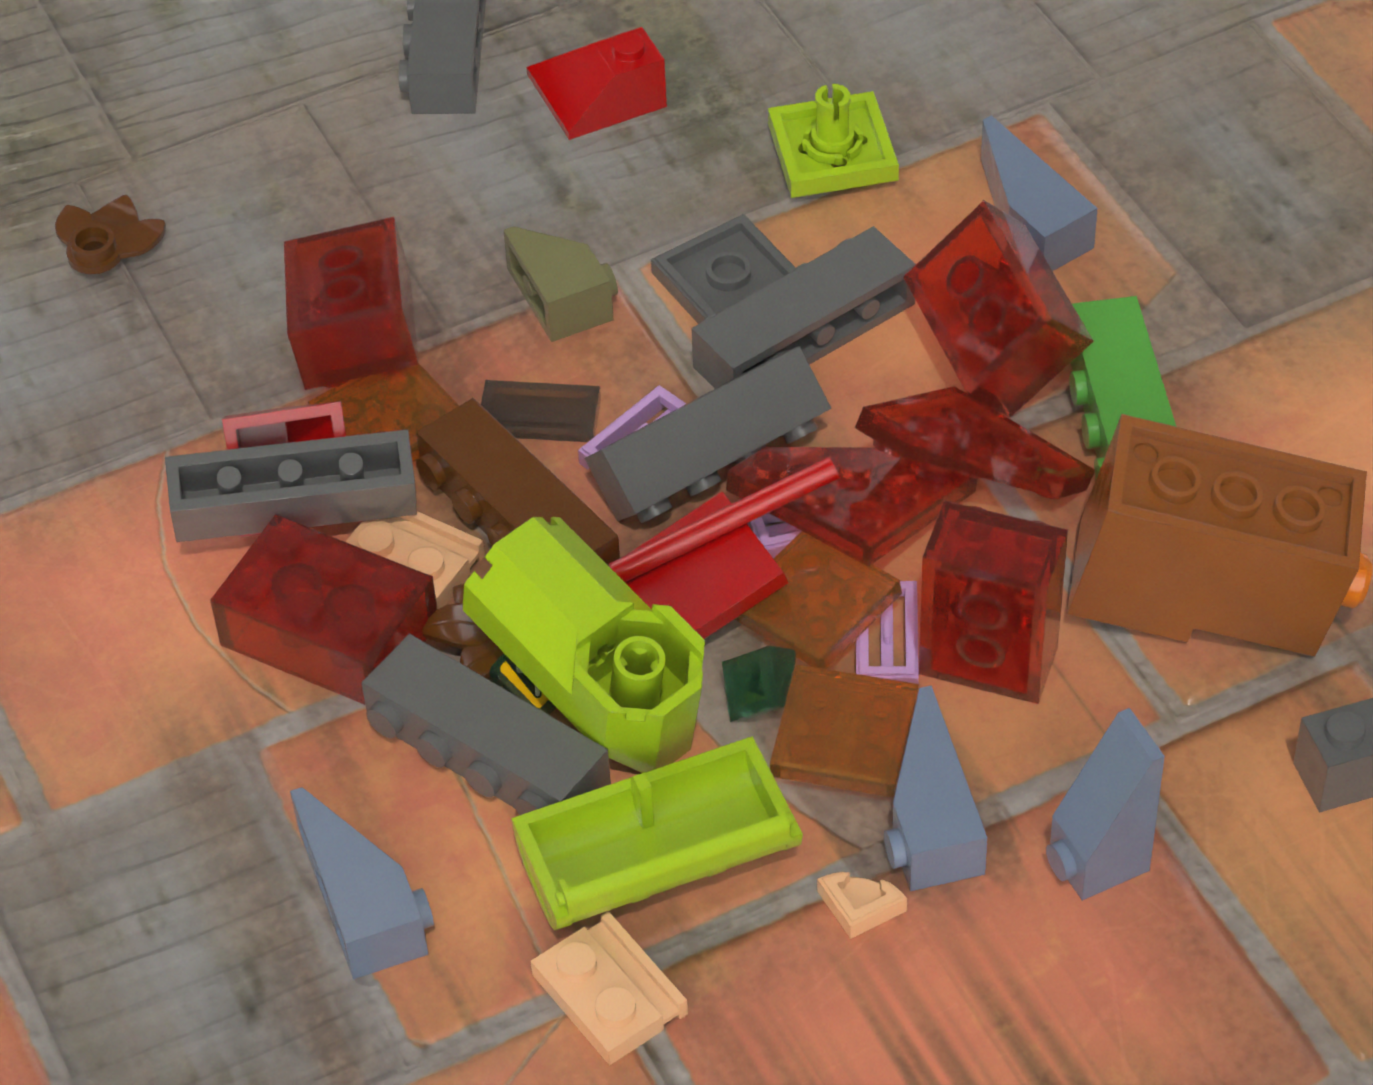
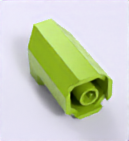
[463,517,705,773]

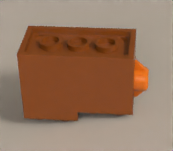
[1067,414,1372,657]

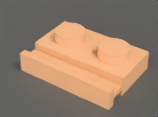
[335,511,485,613]
[531,911,688,1066]

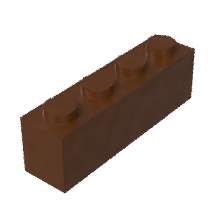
[416,398,620,566]

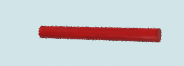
[609,457,840,583]

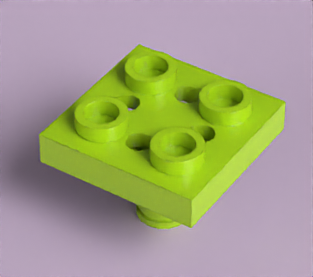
[768,84,899,198]

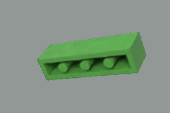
[1058,296,1176,482]

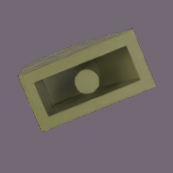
[503,226,618,342]

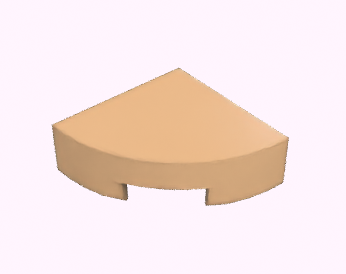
[817,872,907,939]

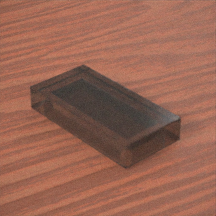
[481,380,601,442]

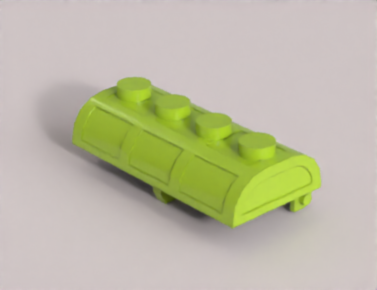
[511,736,803,930]

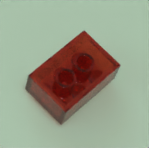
[903,200,1094,418]
[284,217,419,390]
[919,500,1068,704]
[210,514,437,705]

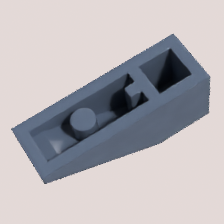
[981,115,1098,277]
[884,685,987,891]
[1046,708,1165,901]
[290,787,434,979]

